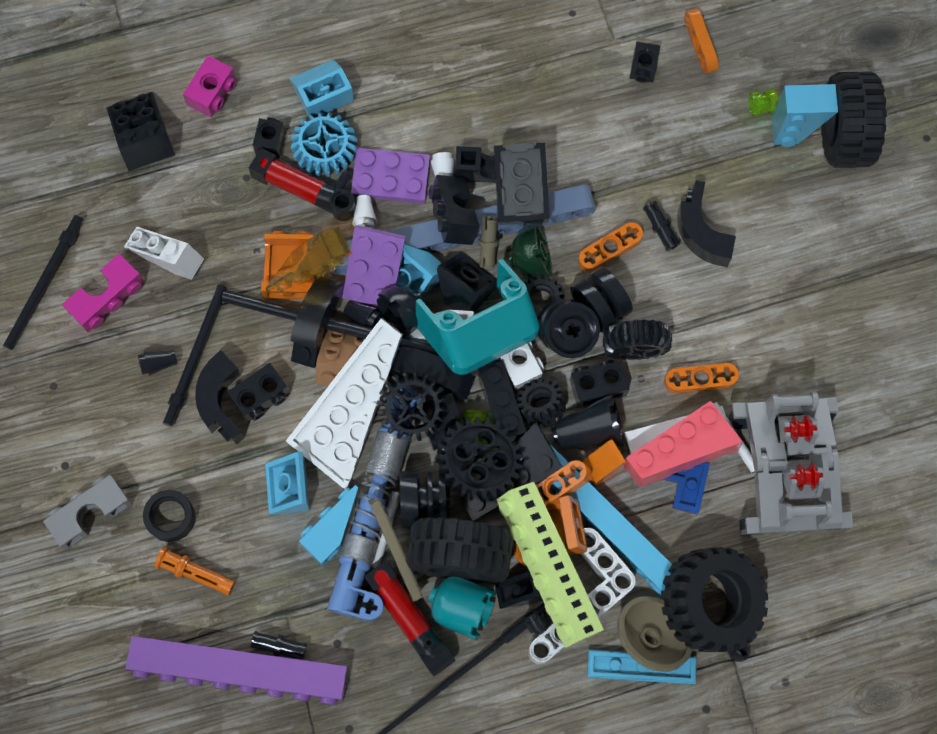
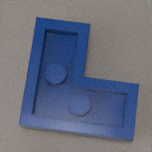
[662,462,710,515]

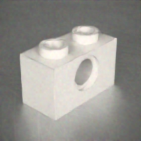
[497,342,544,393]

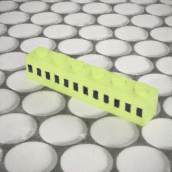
[497,482,604,648]

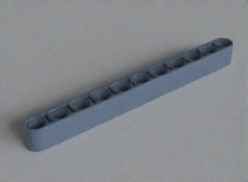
[327,185,596,275]

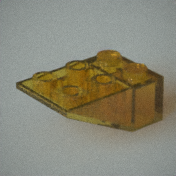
[265,226,351,292]

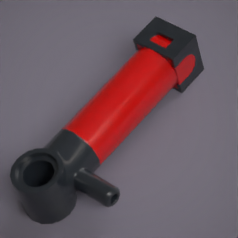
[249,148,356,221]
[364,561,456,677]

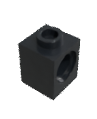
[629,41,660,83]
[253,118,286,159]

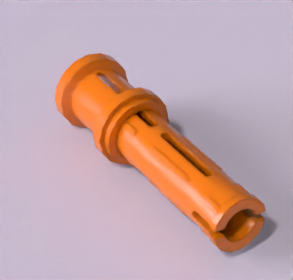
[154,546,236,596]

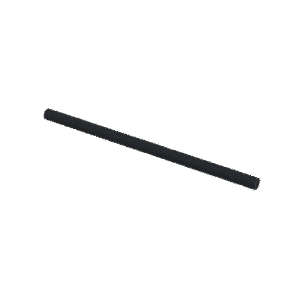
[221,290,440,357]

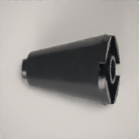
[551,395,625,447]

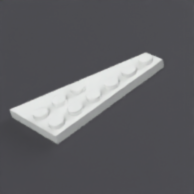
[286,319,403,489]

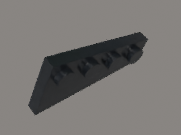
[460,423,563,521]

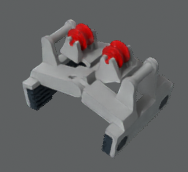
[727,392,853,536]

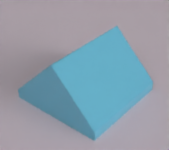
[265,451,310,515]

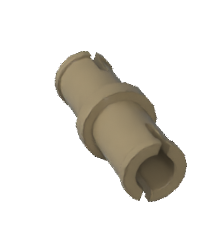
[478,216,499,269]

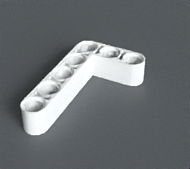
[528,528,635,665]

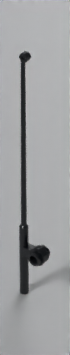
[378,602,549,734]

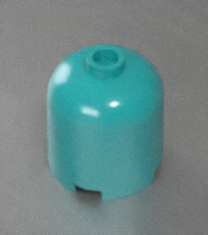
[429,576,497,641]

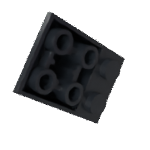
[106,92,175,171]

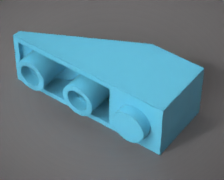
[299,485,360,568]

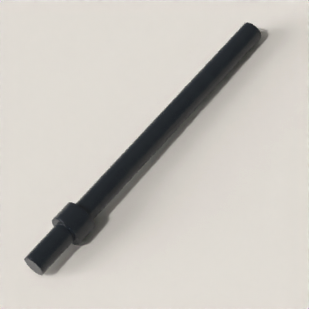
[3,215,84,350]
[163,284,227,427]

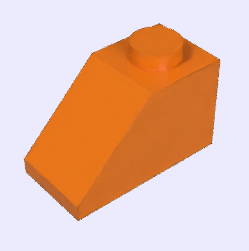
[580,439,626,488]

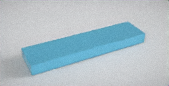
[587,650,696,685]

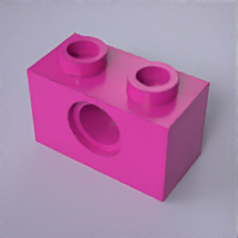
[183,55,236,118]

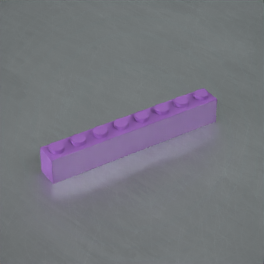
[125,636,348,705]

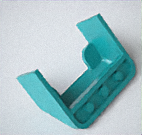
[416,259,540,375]

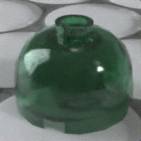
[508,227,552,278]

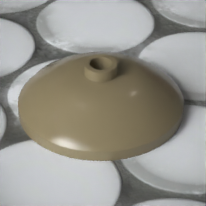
[617,596,692,672]

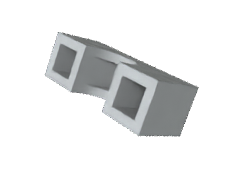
[43,475,133,551]

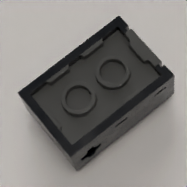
[494,143,550,225]

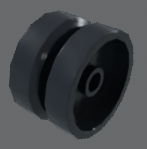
[570,267,633,333]
[538,298,600,359]

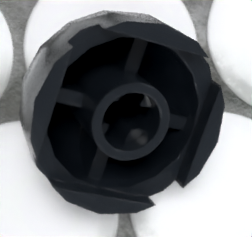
[377,285,425,337]

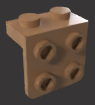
[316,330,365,386]

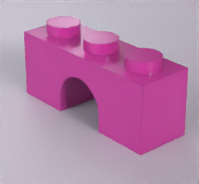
[62,254,144,332]

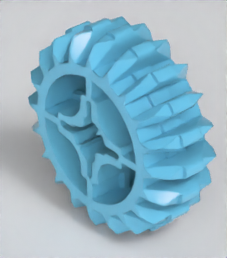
[291,111,357,177]

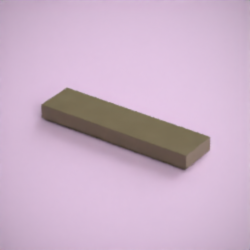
[368,497,422,601]

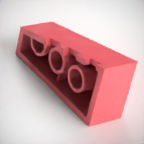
[624,401,743,488]

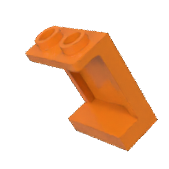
[261,231,317,300]
[514,495,588,566]

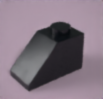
[494,571,543,609]

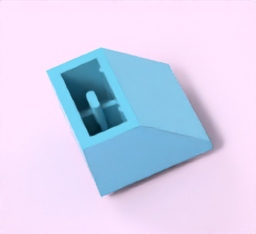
[289,59,354,118]

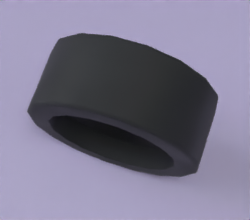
[143,490,196,542]

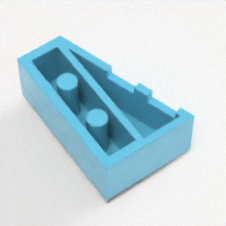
[772,84,838,147]

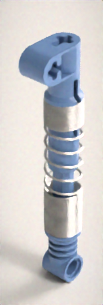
[327,385,417,622]

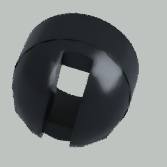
[728,643,751,662]

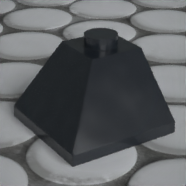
[437,252,497,312]

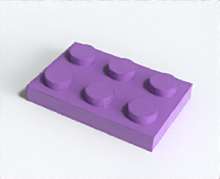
[351,148,430,204]
[342,225,406,306]

